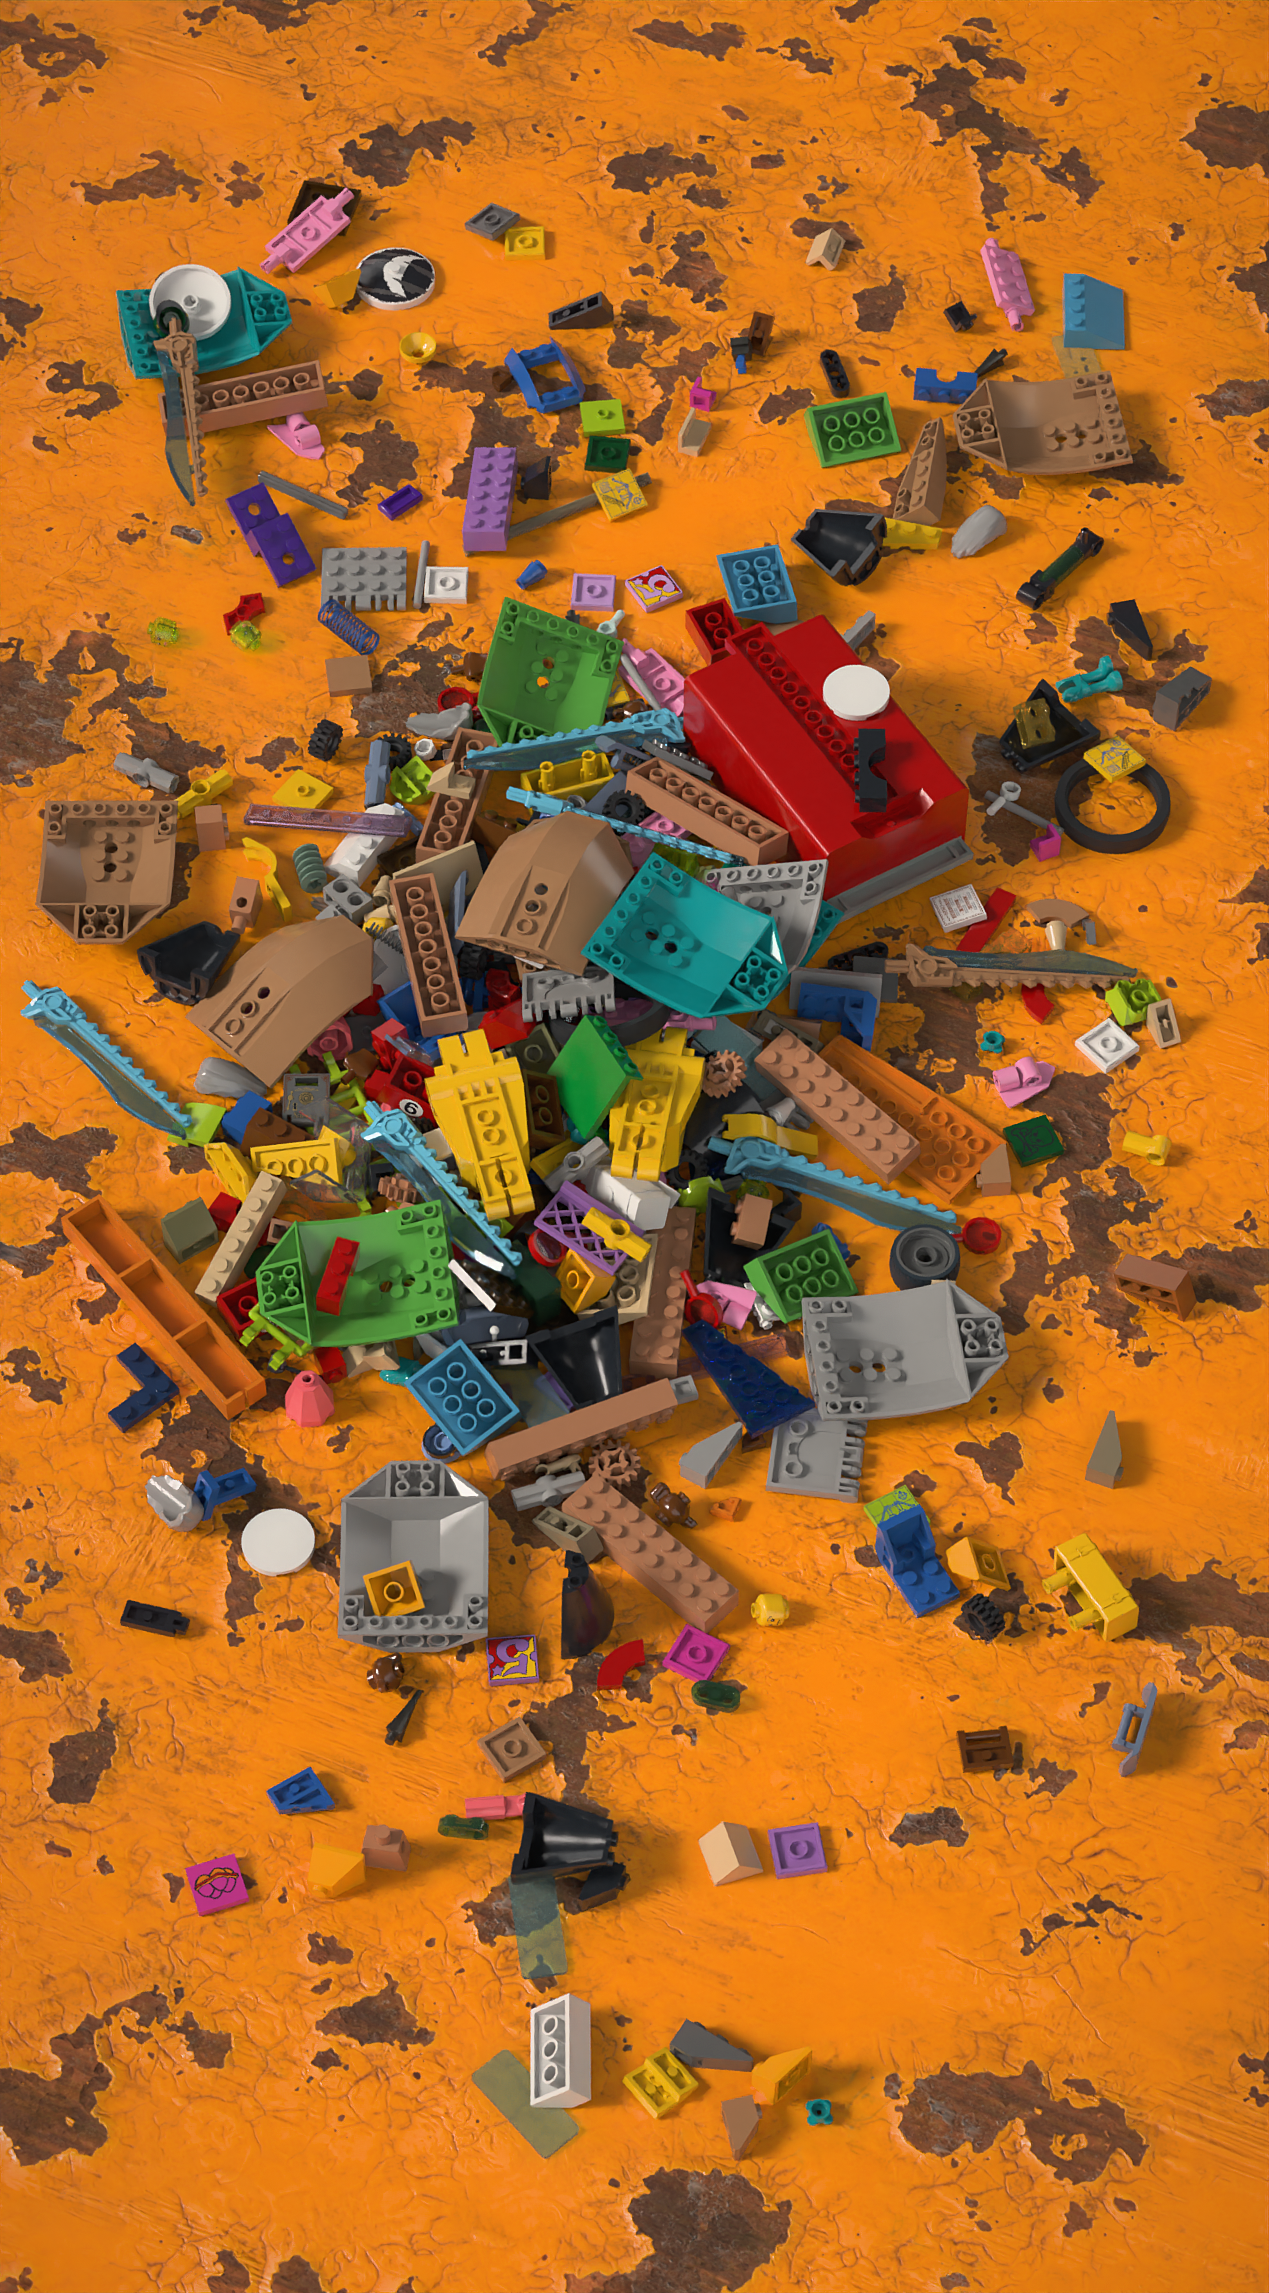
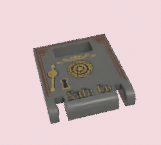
[282,1074,331,1127]

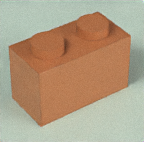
[195,804,229,852]
[730,1194,773,1250]

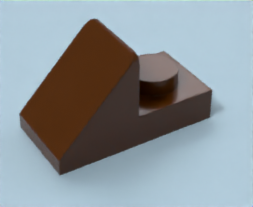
[748,311,775,356]

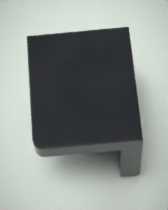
[366,1163,394,1198]
[770,1189,802,1223]

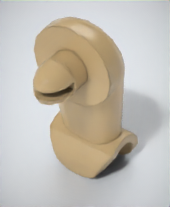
[534,1454,582,1475]

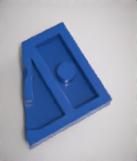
[266,1767,335,1815]

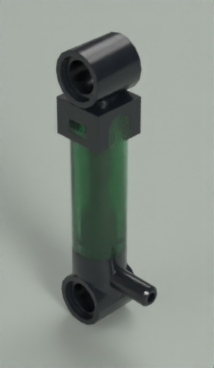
[1016,527,1104,610]

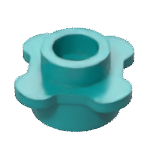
[980,1031,1005,1054]
[805,2099,833,2126]

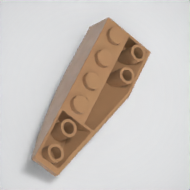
[893,417,947,526]

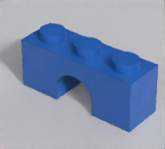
[913,368,978,404]

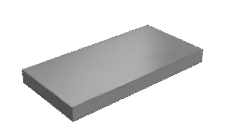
[789,967,882,1017]

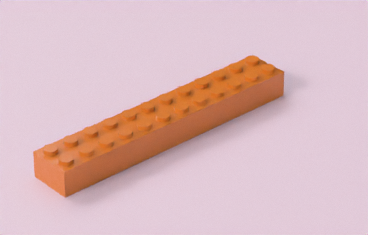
[61,1194,267,1420]

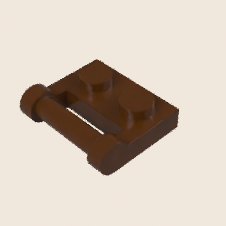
[956,1726,1014,1773]

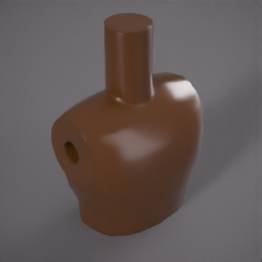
[450,652,488,681]
[340,1048,379,1085]

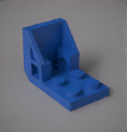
[377,981,466,1062]
[797,983,877,1052]
[875,1504,960,1618]

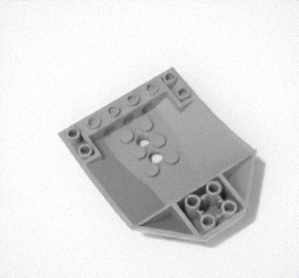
[702,859,829,974]
[802,1279,1009,1421]
[338,1460,489,1653]

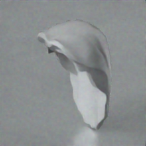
[951,505,1007,559]
[405,703,473,740]
[194,1057,268,1098]
[145,1475,204,1532]

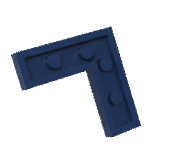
[108,1343,180,1433]

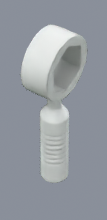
[987,781,1021,816]

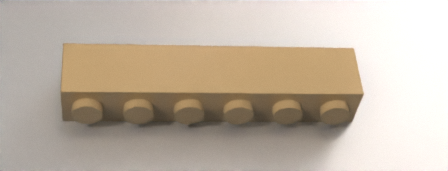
[195,1171,288,1309]

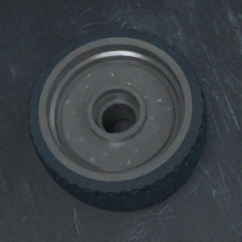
[889,1224,960,1290]

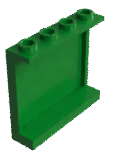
[546,1015,644,1140]

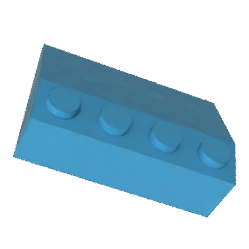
[1062,273,1125,350]
[716,544,797,624]
[404,1339,522,1457]

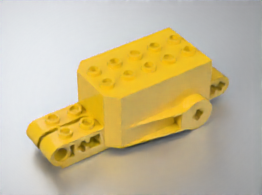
[609,1026,705,1182]
[424,1029,535,1221]

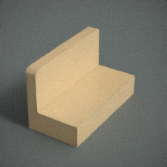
[805,228,845,271]
[678,407,711,457]

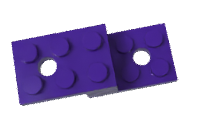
[225,482,317,588]

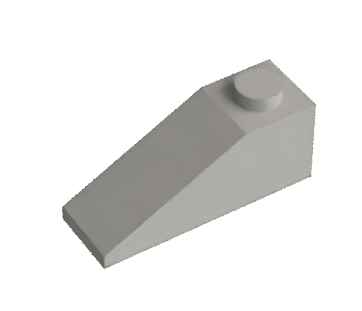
[679,1421,743,1489]

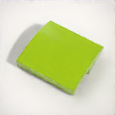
[167,1103,227,1147]

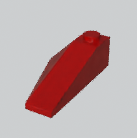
[478,998,537,1050]

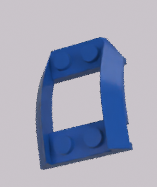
[504,337,586,413]

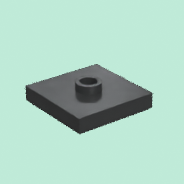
[464,203,521,241]
[852,956,898,1003]
[344,1012,385,1056]

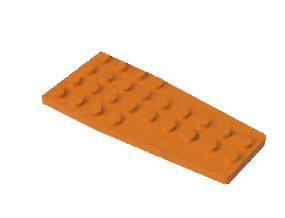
[817,1035,1007,1205]

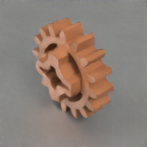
[702,1050,747,1098]
[378,1173,430,1204]
[589,1440,641,1490]

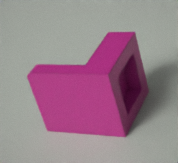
[690,377,717,412]
[1030,823,1061,862]

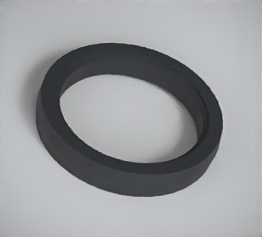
[1054,759,1171,854]
[548,976,670,1047]

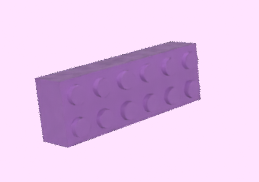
[462,447,518,551]

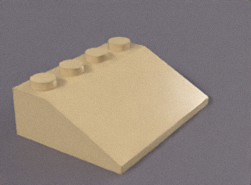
[393,841,483,914]
[577,1234,658,1325]

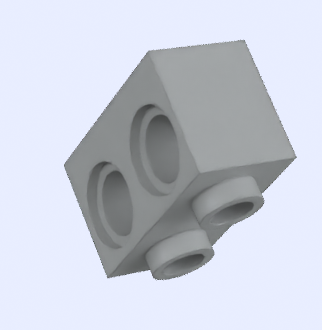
[323,874,373,925]

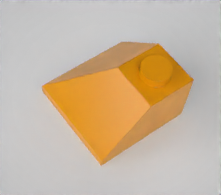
[312,268,361,310]
[551,1249,616,1314]
[946,1536,1011,1591]
[363,1560,425,1616]
[307,1842,367,1898]
[751,2046,812,2105]

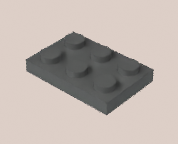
[642,739,714,780]

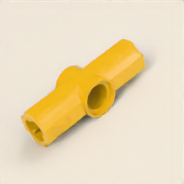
[174,769,233,819]
[581,1207,653,1263]

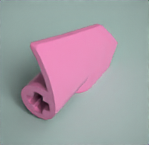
[267,412,325,460]
[993,1057,1055,1108]
[687,1280,757,1330]

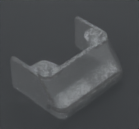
[290,1096,372,1204]

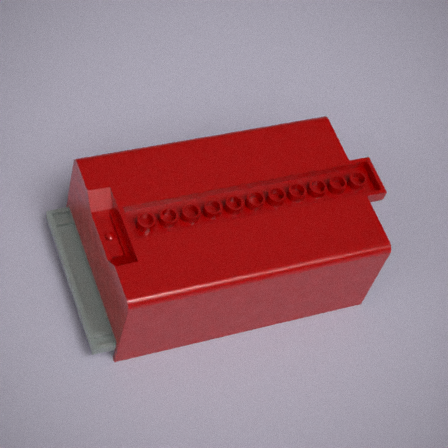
[683,614,974,924]

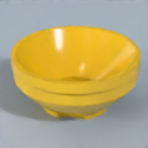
[399,332,436,364]

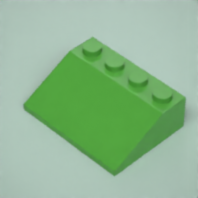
[804,392,901,468]
[743,1229,859,1324]

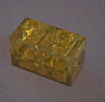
[1013,698,1055,749]

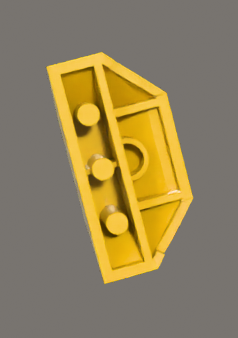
[204,1142,259,1205]

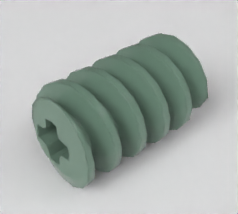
[292,843,329,894]

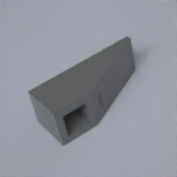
[670,2019,753,2072]

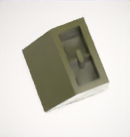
[161,1197,219,1265]

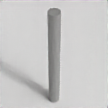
[413,540,430,609]
[619,654,662,711]
[985,790,1064,836]

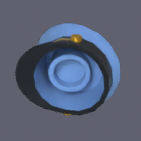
[422,1423,461,1464]

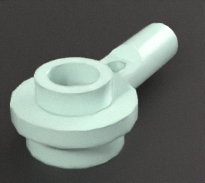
[597,610,625,638]

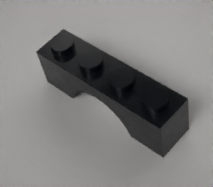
[853,729,887,812]

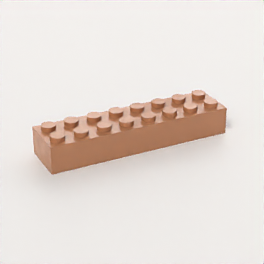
[158,360,328,440]
[416,727,499,864]
[625,756,789,866]
[389,873,468,1038]
[754,1029,921,1185]
[629,1206,696,1380]
[484,1378,678,1481]
[562,1473,739,1634]

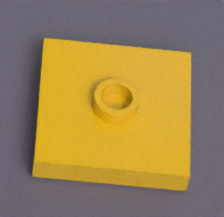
[272,769,334,820]

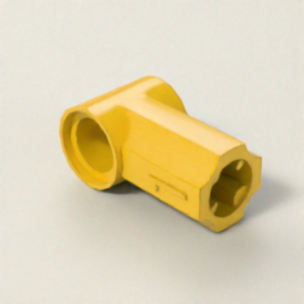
[1122,1131,1172,1166]

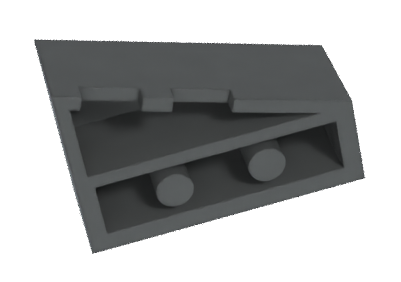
[1152,666,1212,731]

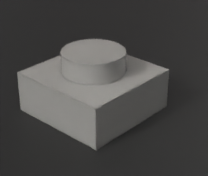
[669,1375,698,1405]

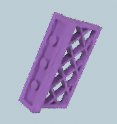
[534,1180,645,1276]

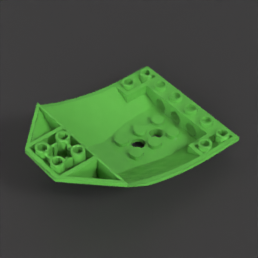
[477,596,624,770]
[256,1199,459,1347]

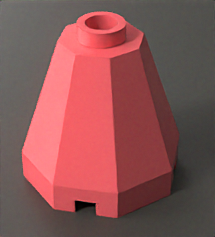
[307,1016,353,1062]
[285,1370,335,1428]

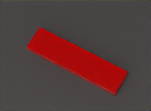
[956,887,1017,962]

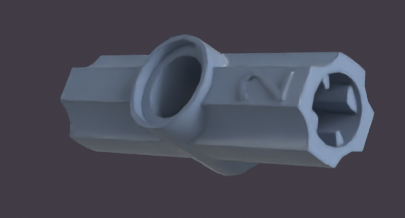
[364,740,391,807]

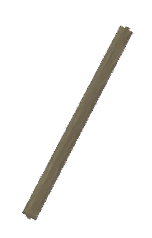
[462,472,652,557]

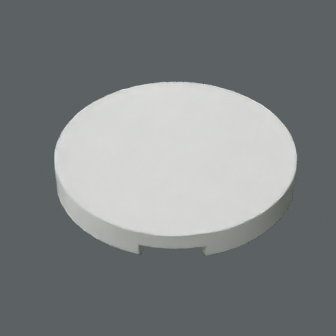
[823,665,890,721]
[241,1509,315,1576]

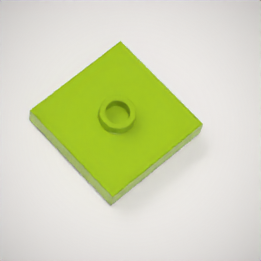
[580,399,625,437]

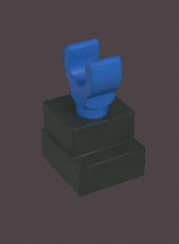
[730,336,752,374]

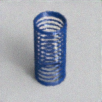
[317,599,380,655]

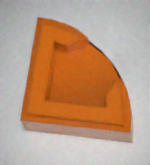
[710,1497,742,1522]

